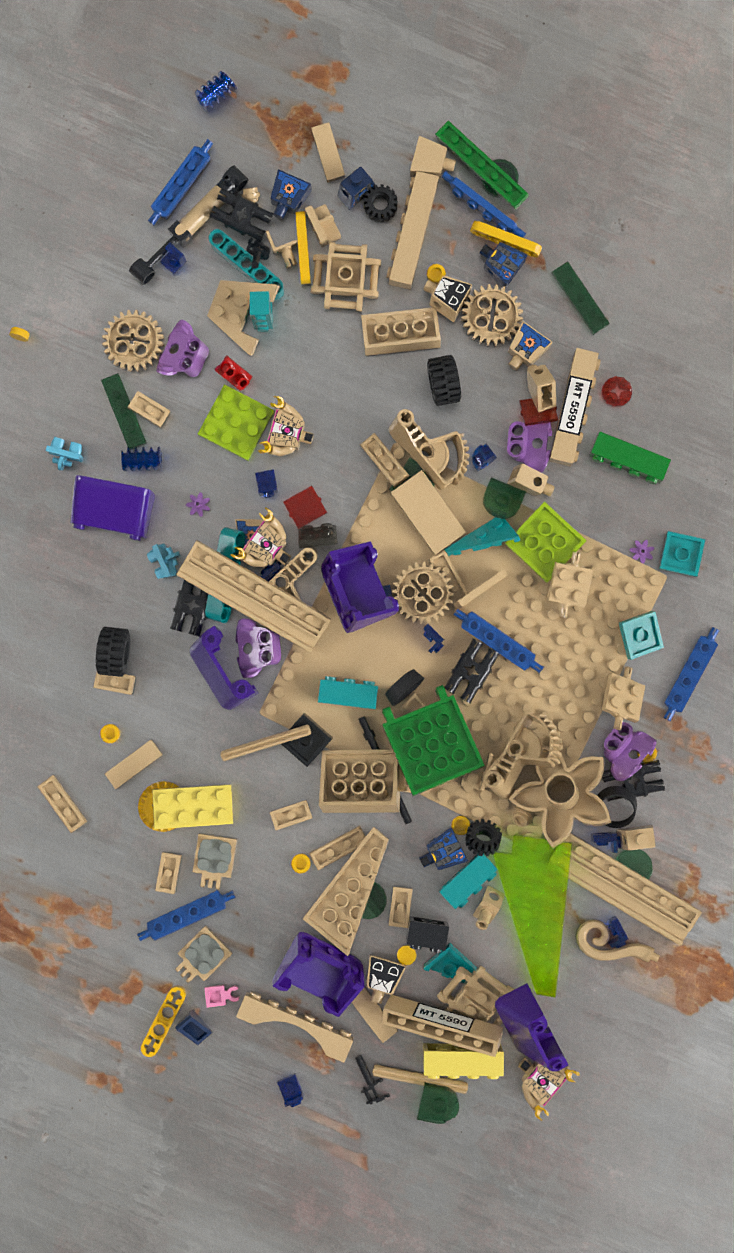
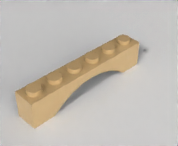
[236,991,354,1063]

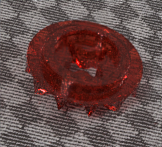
[602,376,633,407]

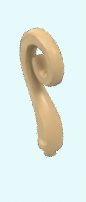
[576,920,660,962]

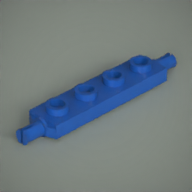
[148,139,213,226]
[441,171,526,238]
[453,609,544,673]
[663,627,719,722]
[137,890,236,941]

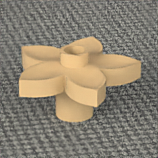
[509,745,611,848]

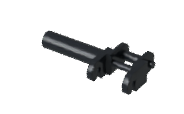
[246,238,270,269]
[355,1055,390,1105]

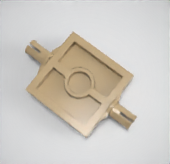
[547,552,593,617]
[602,667,645,730]

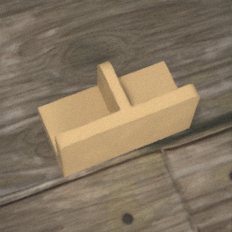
[305,204,341,248]

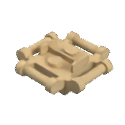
[310,242,381,312]
[437,965,513,1026]

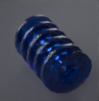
[195,71,237,112]
[121,446,162,472]

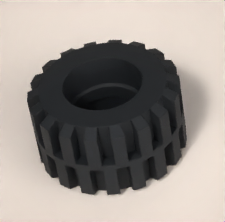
[427,355,461,406]
[95,626,130,677]

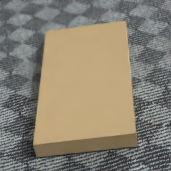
[390,470,466,555]

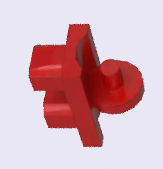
[214,355,252,391]

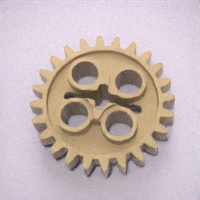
[461,284,523,347]
[102,310,164,372]
[392,562,454,624]

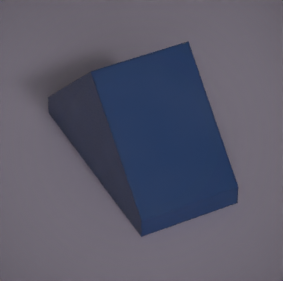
[175,1009,213,1045]

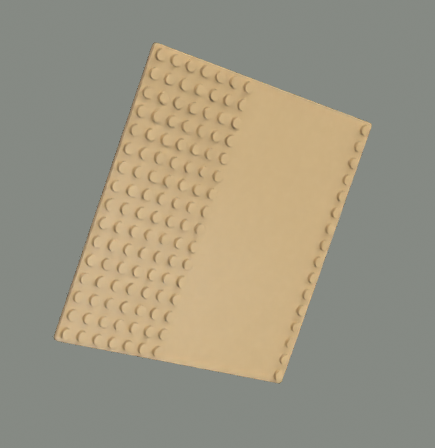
[260,443,667,850]

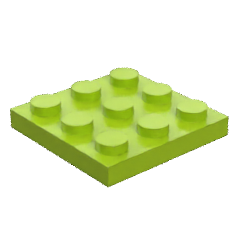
[198,384,275,461]
[505,501,587,583]

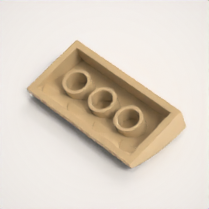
[361,307,441,356]

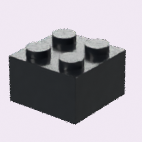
[406,916,449,953]

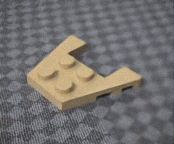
[207,280,280,355]

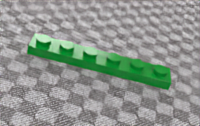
[435,120,529,210]

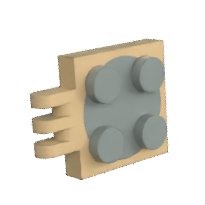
[193,833,237,890]
[175,926,232,983]

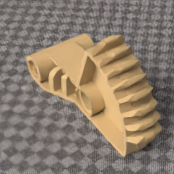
[389,409,470,490]
[269,546,318,601]
[484,712,563,799]

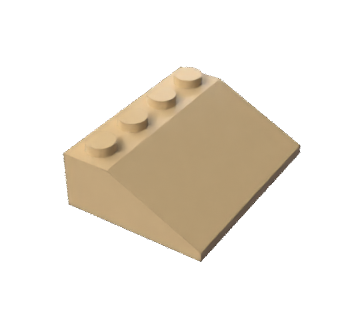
[319,749,400,813]

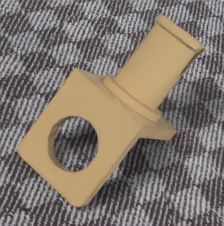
[266,230,298,269]
[473,886,505,930]

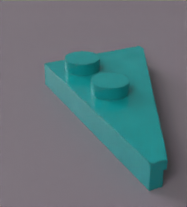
[444,514,520,556]
[423,943,477,983]

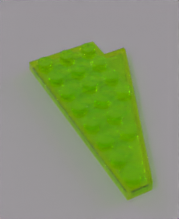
[493,834,572,998]

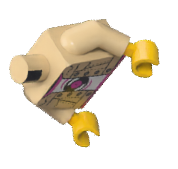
[258,396,314,457]
[231,507,291,567]
[518,1058,580,1121]

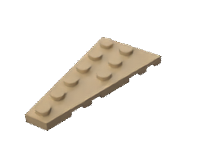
[303,827,389,956]

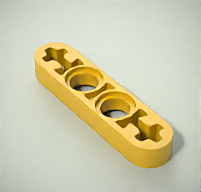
[295,211,311,285]
[470,221,542,258]
[141,985,186,1057]

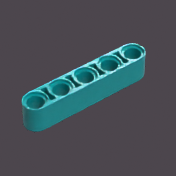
[209,229,284,300]
[205,527,245,623]

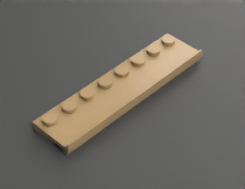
[176,540,331,653]
[546,833,702,946]

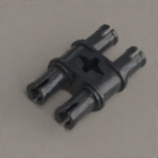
[209,188,273,241]
[170,580,208,637]
[444,639,500,704]
[602,760,665,802]

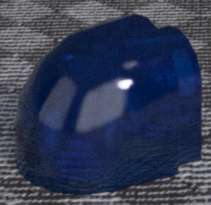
[472,443,497,471]

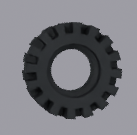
[364,184,398,222]
[465,819,502,857]

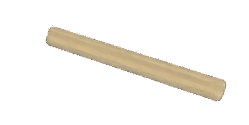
[220,725,311,761]
[372,1065,468,1094]

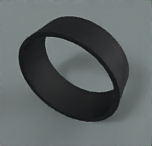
[385,669,425,706]
[597,786,637,828]

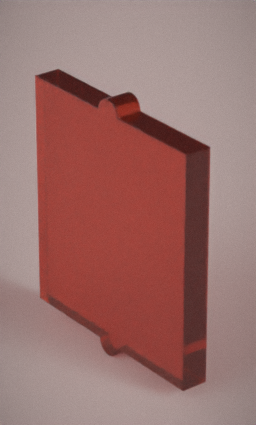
[519,398,558,426]
[283,486,327,529]

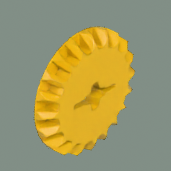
[138,781,179,832]

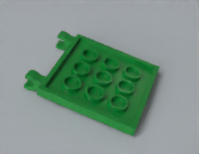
[382,685,485,796]

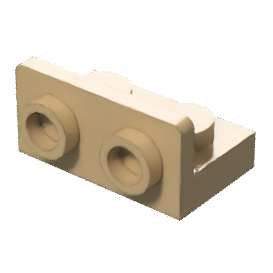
[460,750,496,792]

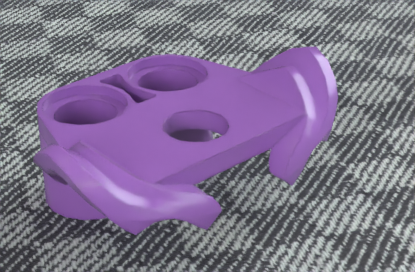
[156,320,209,377]
[507,416,552,473]
[235,619,281,678]
[604,722,657,781]

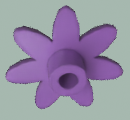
[186,492,210,517]
[629,540,654,564]

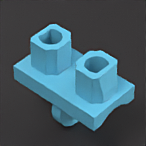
[45,437,84,471]
[147,543,181,579]

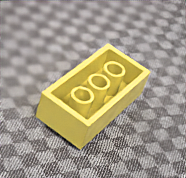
[152,784,233,829]
[423,1043,504,1079]

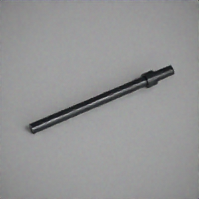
[358,716,412,825]

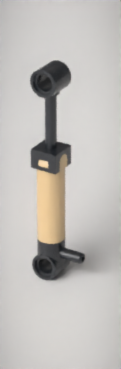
[129,165,249,285]

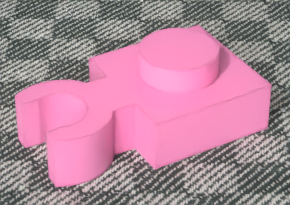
[204,984,240,1007]

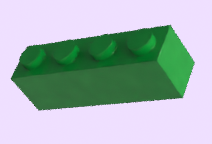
[589,432,671,484]

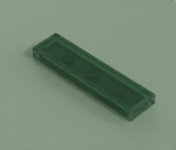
[552,261,610,335]
[101,373,147,450]

